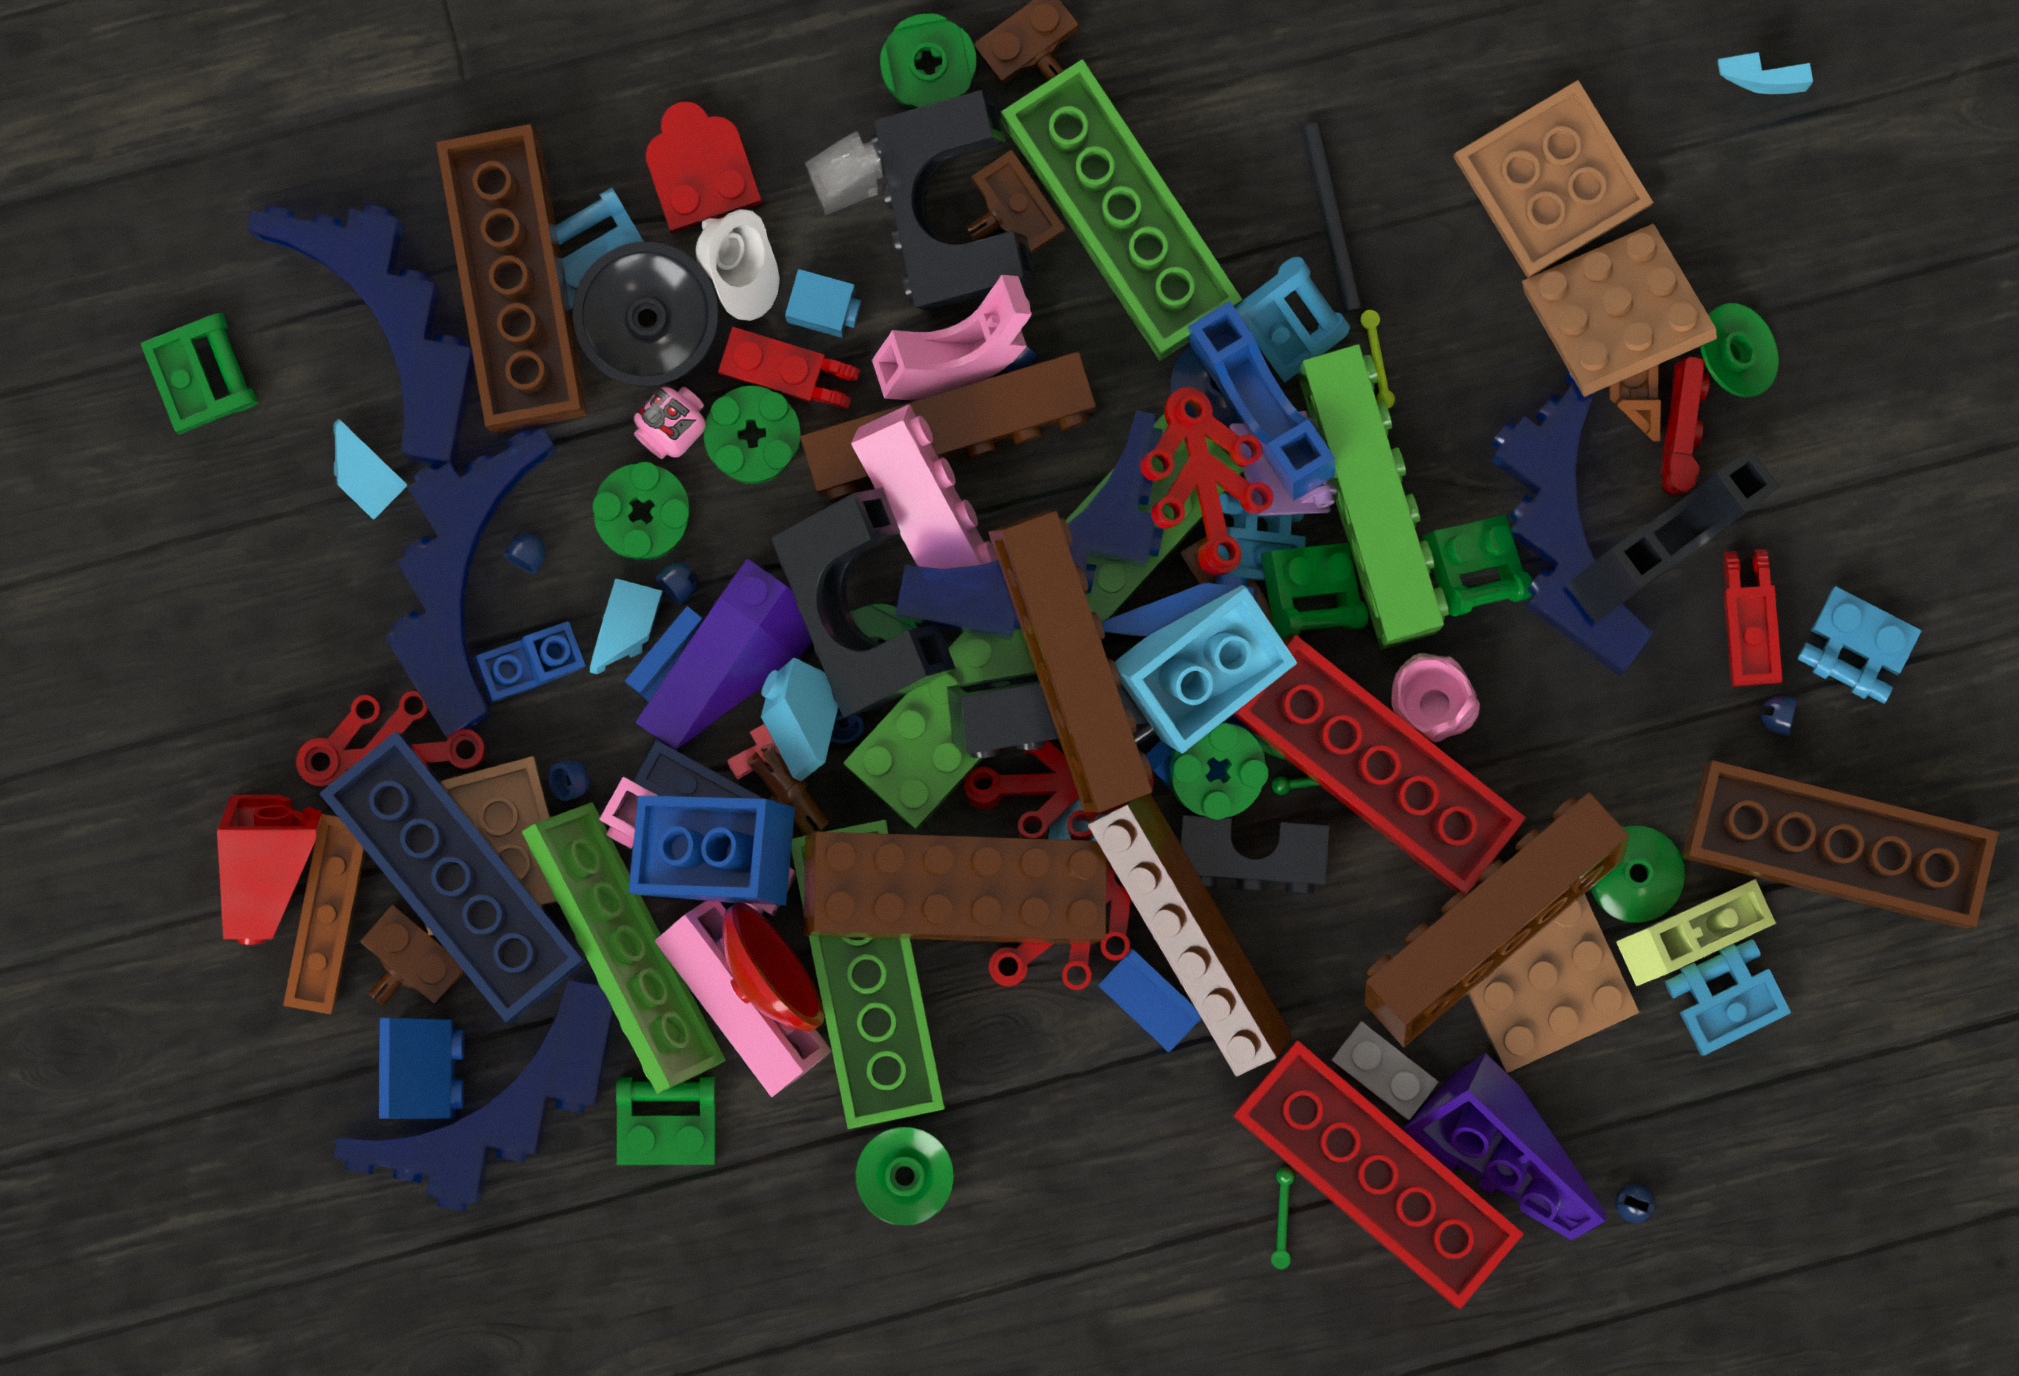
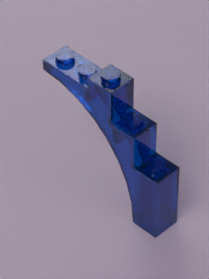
[247,205,474,468]
[1491,372,1653,676]
[896,411,1164,641]
[385,428,557,738]
[334,980,615,1211]

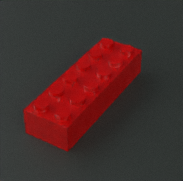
[1232,635,1526,895]
[1231,1040,1524,1309]

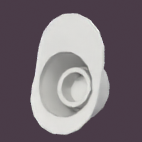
[696,209,780,321]

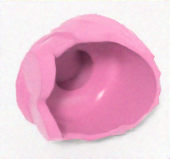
[1391,653,1480,742]

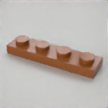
[283,814,366,1015]

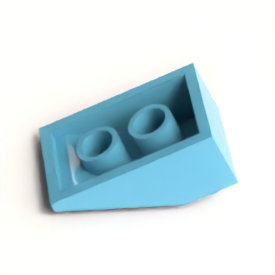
[1114,585,1297,754]

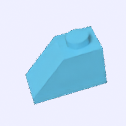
[761,658,838,781]

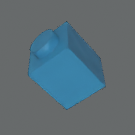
[785,269,862,338]

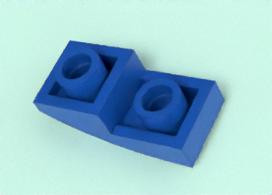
[473,621,585,704]

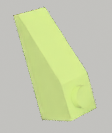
[1616,879,1776,986]

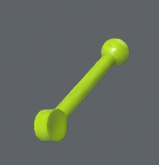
[1360,310,1395,408]

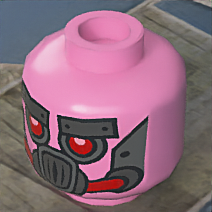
[634,386,706,459]

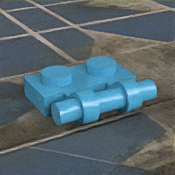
[1218,493,1306,582]
[1797,586,1922,704]
[1665,939,1791,1056]

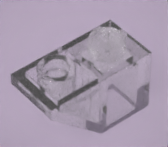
[805,132,883,215]

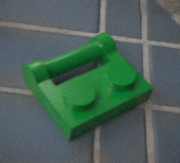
[140,313,258,435]
[1422,515,1534,616]
[1261,543,1368,638]
[616,1077,716,1165]

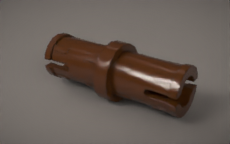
[747,744,830,836]

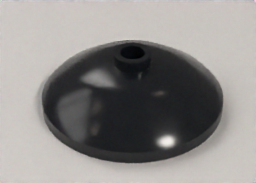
[573,242,719,387]

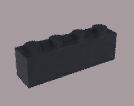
[947,658,1149,758]

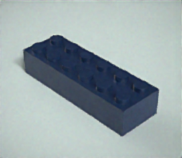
[319,731,587,1023]

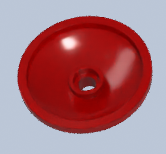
[722,902,824,1031]

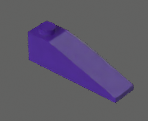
[635,559,813,750]
[1404,1053,1607,1240]

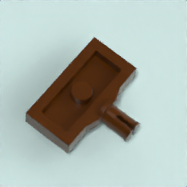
[973,0,1080,86]
[965,149,1065,254]
[360,904,464,1007]

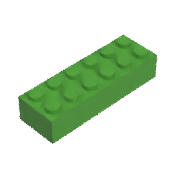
[1001,59,1242,361]
[1297,344,1449,650]
[791,820,945,1129]

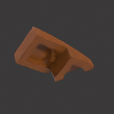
[1608,364,1661,441]

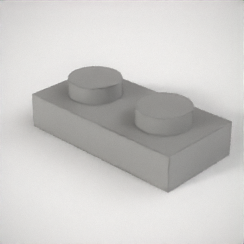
[1331,1022,1438,1120]

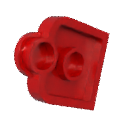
[646,102,762,234]

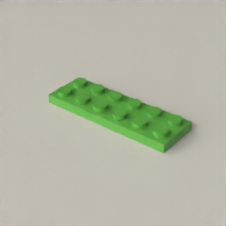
[522,802,726,1094]

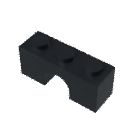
[1180,815,1329,895]

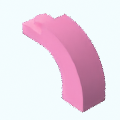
[872,275,1032,400]

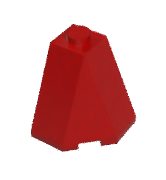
[217,795,322,945]

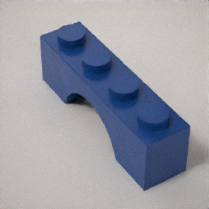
[1189,301,1335,501]

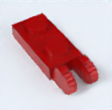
[718,327,860,409]
[1660,357,1710,496]
[1723,549,1782,687]

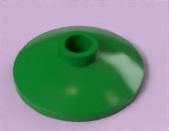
[1700,303,1779,397]
[1590,826,1685,923]
[856,1127,954,1225]

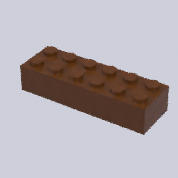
[436,124,589,433]
[1682,760,1999,929]
[1365,793,1629,1047]
[803,831,1106,944]

